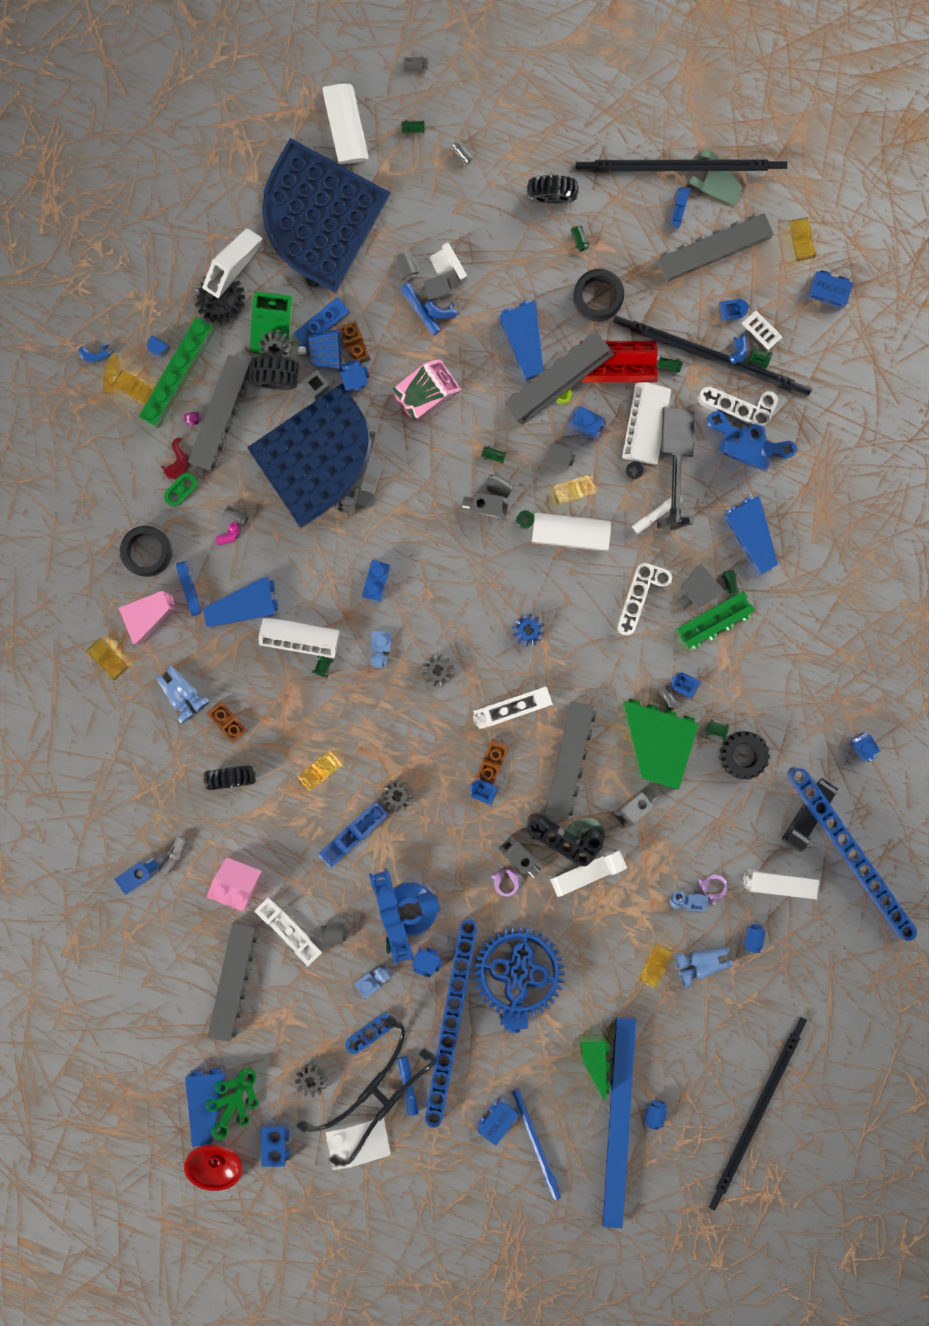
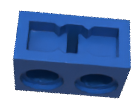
[261,1124,290,1167]

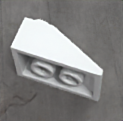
[326,1118,391,1170]

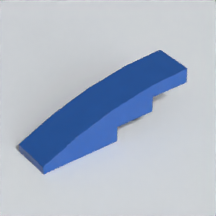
[317,800,389,869]

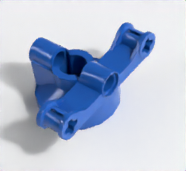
[707,411,797,471]
[369,868,440,965]

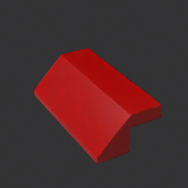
[580,341,658,382]

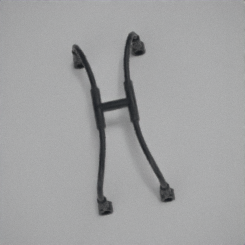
[296,1015,437,1167]

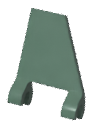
[687,148,742,206]

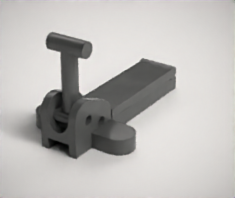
[334,430,377,516]

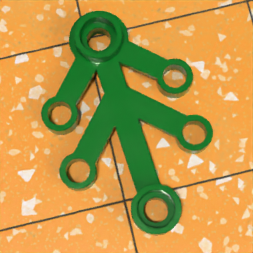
[205,1068,259,1140]

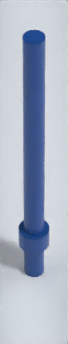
[512,1089,561,1200]

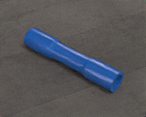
[400,282,442,336]
[397,1056,419,1116]

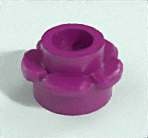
[183,412,201,426]

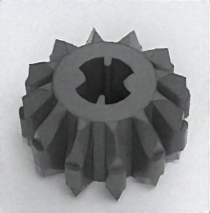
[259,330,292,358]
[422,654,454,686]
[381,779,414,812]
[295,1064,328,1098]

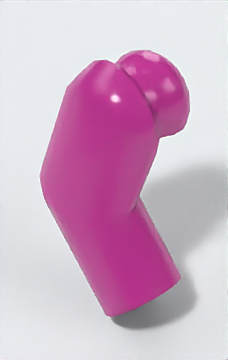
[216,522,240,545]

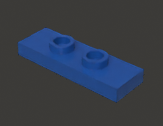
[294,297,350,344]

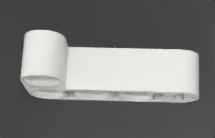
[698,387,778,427]
[617,563,672,636]
[550,848,627,897]

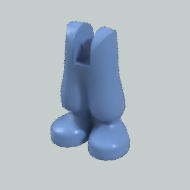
[156,666,210,724]
[675,946,733,989]

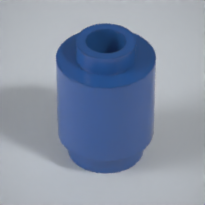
[744,924,766,953]
[645,1100,668,1130]

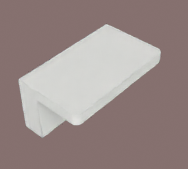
[429,242,467,288]

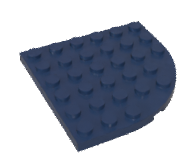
[262,138,391,294]
[247,383,371,528]

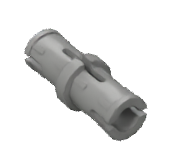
[159,836,188,875]

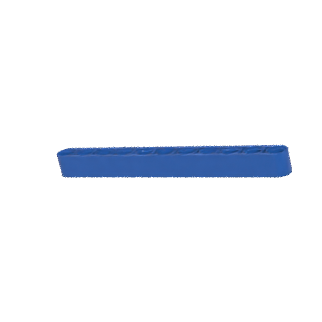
[787,766,917,941]
[425,918,477,1128]
[602,1017,636,1229]

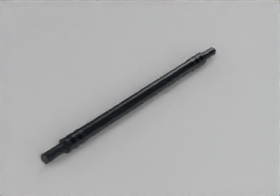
[576,159,788,171]
[613,315,812,395]
[709,1016,807,1211]

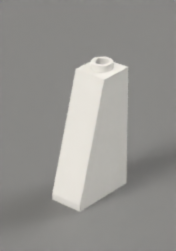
[202,228,263,298]

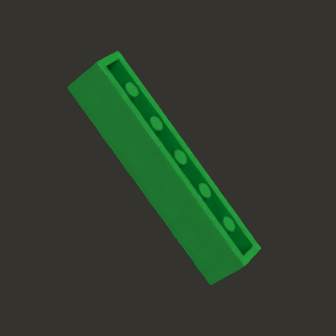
[139,317,215,429]

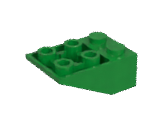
[249,291,294,354]
[580,1035,610,1100]

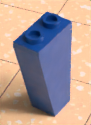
[499,300,544,382]
[723,495,778,576]
[203,576,279,628]
[185,1068,226,1147]

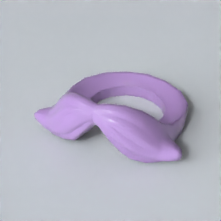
[491,869,521,897]
[699,874,728,905]

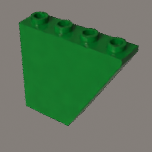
[623,698,699,790]

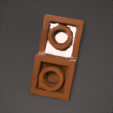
[338,321,371,363]
[207,700,247,743]
[476,739,509,784]

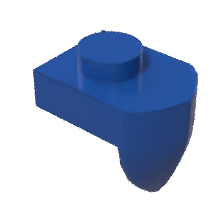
[719,299,750,321]
[671,672,701,699]
[469,779,499,806]

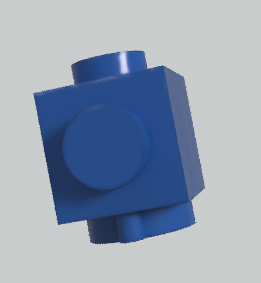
[339,360,370,391]
[850,732,881,762]
[412,946,442,978]
[500,1003,528,1033]

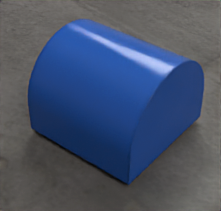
[147,335,170,357]

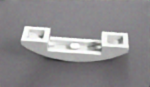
[255,897,322,966]

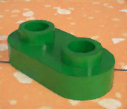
[164,473,198,507]

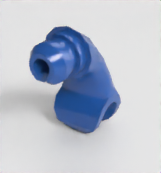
[425,300,459,319]
[729,333,748,364]
[78,344,114,363]

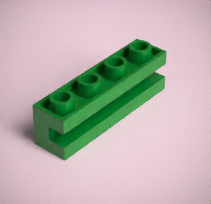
[675,591,755,651]

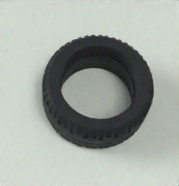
[573,269,624,322]
[120,526,172,577]

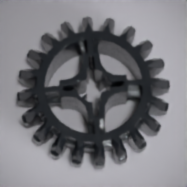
[527,174,579,204]
[193,276,246,324]
[204,765,256,790]

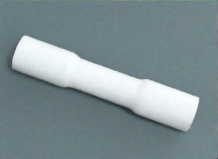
[631,495,684,535]

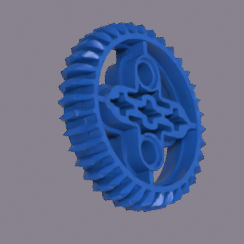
[474,927,565,1019]

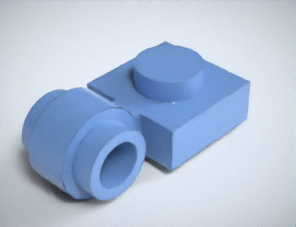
[371,631,392,669]
[670,892,708,912]
[354,964,392,999]

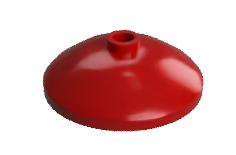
[184,1144,242,1191]

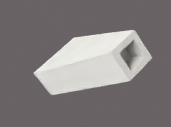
[473,686,553,729]
[743,869,819,899]

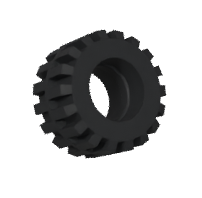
[249,356,299,390]
[719,731,770,780]

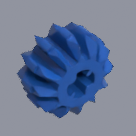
[512,614,545,646]

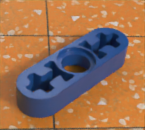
[176,561,202,616]
[345,1013,392,1054]

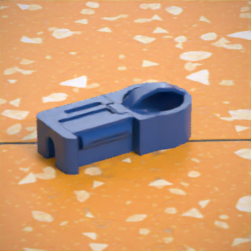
[670,187,690,228]

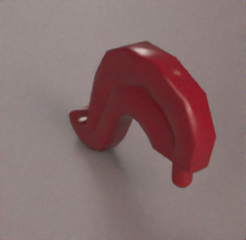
[161,437,189,480]

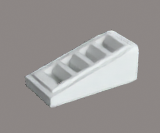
[741,311,782,352]

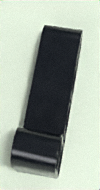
[782,778,838,852]
[527,813,603,867]

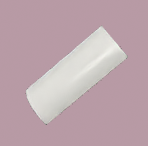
[322,84,369,166]
[622,382,671,464]
[531,513,611,551]
[259,617,340,658]

